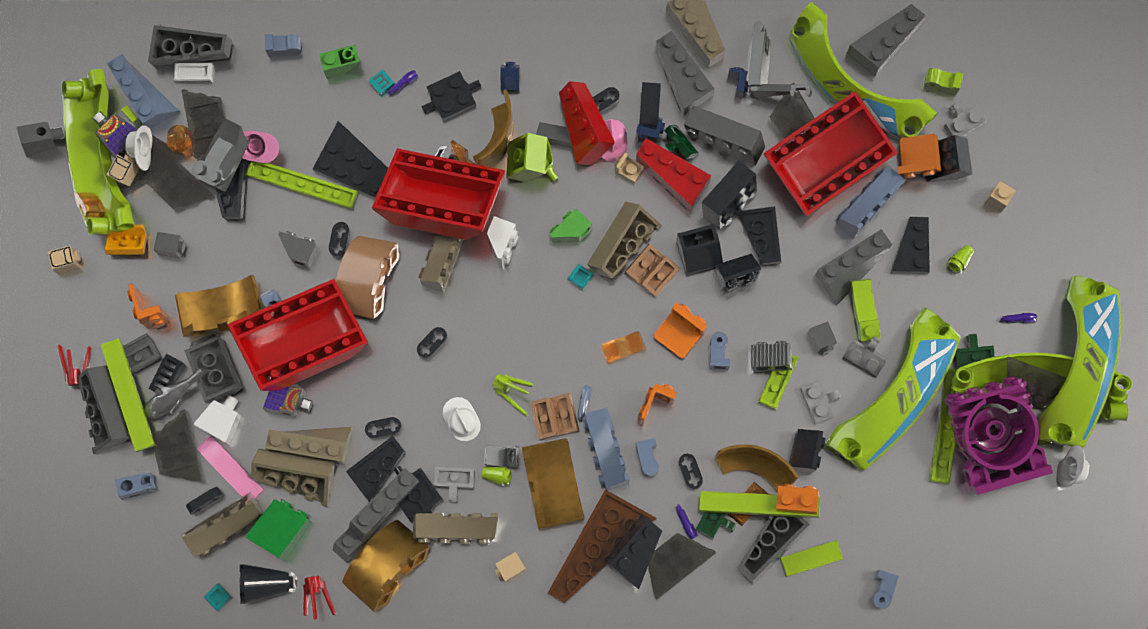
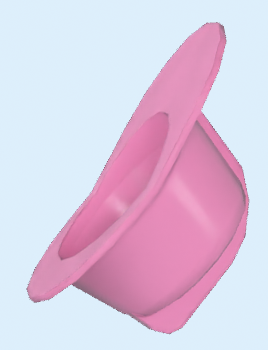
[601,119,628,162]
[242,131,279,163]

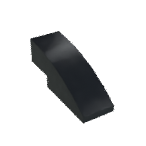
[638,82,661,144]

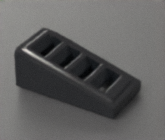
[148,353,185,393]

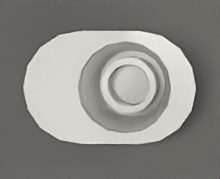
[125,126,152,171]
[443,397,481,441]
[1057,445,1090,487]

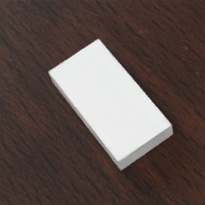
[174,63,213,83]

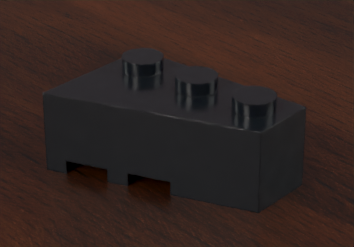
[604,515,662,589]

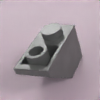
[278,231,318,269]

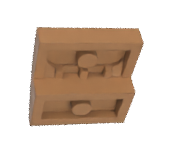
[625,243,680,297]
[531,393,579,440]

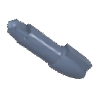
[578,385,592,421]

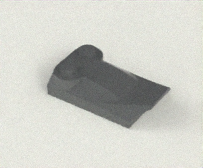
[192,118,250,192]
[184,333,242,403]

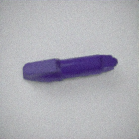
[388,70,418,95]
[1001,313,1037,323]
[676,504,698,539]

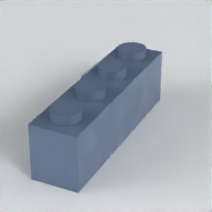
[106,54,180,129]
[837,165,906,239]
[582,407,630,490]

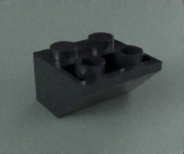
[928,135,973,182]
[676,224,723,275]
[714,253,761,291]
[789,429,826,475]

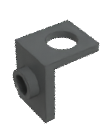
[484,445,519,468]

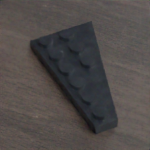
[312,121,388,199]

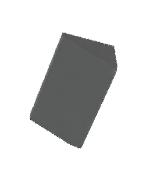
[536,122,572,147]

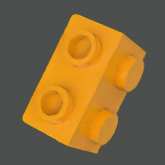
[105,225,147,255]

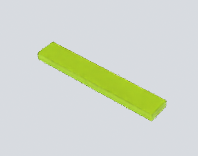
[246,161,359,210]
[101,338,156,452]
[929,368,966,485]
[699,491,820,518]

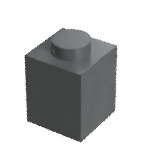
[153,232,185,258]
[808,322,837,354]

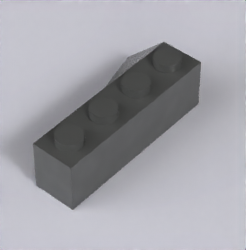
[815,229,892,305]
[78,365,130,454]

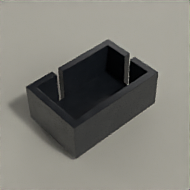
[701,161,757,229]

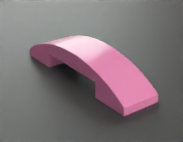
[197,435,264,498]

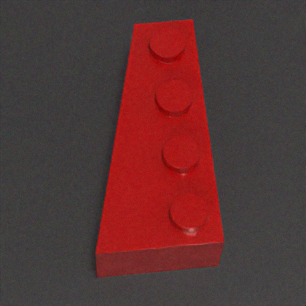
[558,81,615,165]
[636,138,711,213]

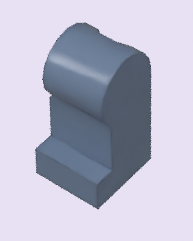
[265,34,301,57]
[260,289,282,307]
[709,332,730,370]
[635,438,659,478]
[115,473,156,499]
[871,570,899,609]

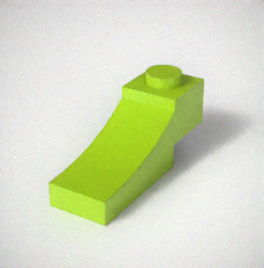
[851,278,881,341]

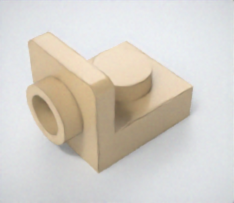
[614,152,644,184]

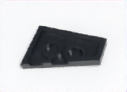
[215,163,246,220]
[738,206,782,265]
[890,217,930,274]
[346,436,405,502]

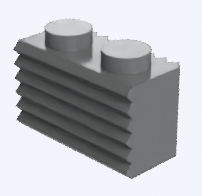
[751,341,793,372]

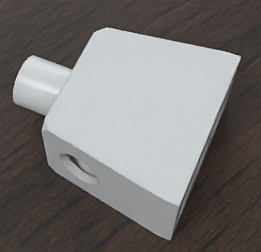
[194,395,241,445]

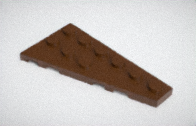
[547,489,657,603]

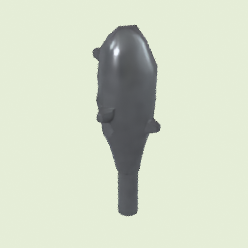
[144,368,206,419]

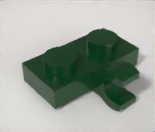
[664,125,699,159]
[954,333,995,369]
[696,512,736,539]

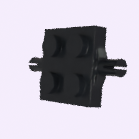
[421,71,481,121]
[394,466,443,523]

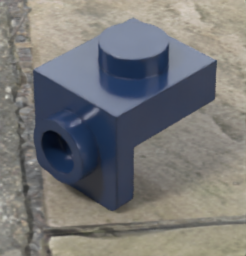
[500,62,520,90]
[728,67,749,98]
[636,117,665,139]

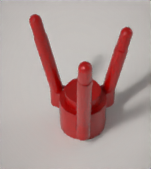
[57,345,91,386]
[303,576,336,620]

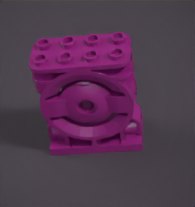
[945,376,1053,495]

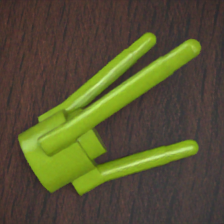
[492,374,533,416]

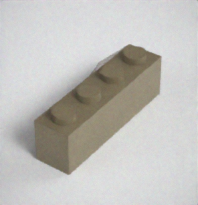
[587,201,662,278]
[419,234,463,292]
[265,427,353,465]
[251,449,335,507]
[182,492,263,557]
[413,513,498,544]

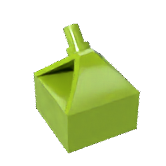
[506,133,558,182]

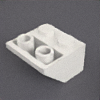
[487,216,519,268]

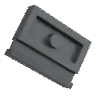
[123,333,161,374]

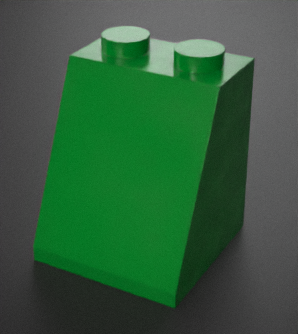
[245,499,310,561]

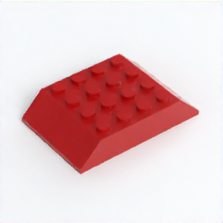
[763,91,898,216]
[372,148,505,240]
[227,279,368,391]

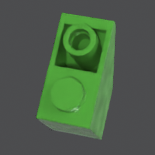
[319,45,360,79]
[549,208,592,242]

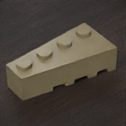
[666,0,725,68]

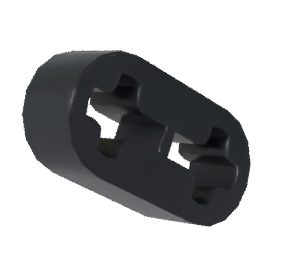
[593,87,620,114]
[329,222,350,258]
[417,327,448,360]
[365,417,402,439]
[678,453,703,490]
[186,487,223,515]

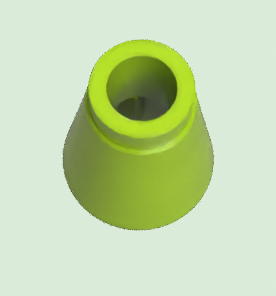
[948,245,974,273]
[482,467,512,486]

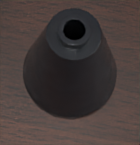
[239,564,293,604]

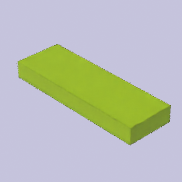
[758,355,799,410]
[780,540,843,577]

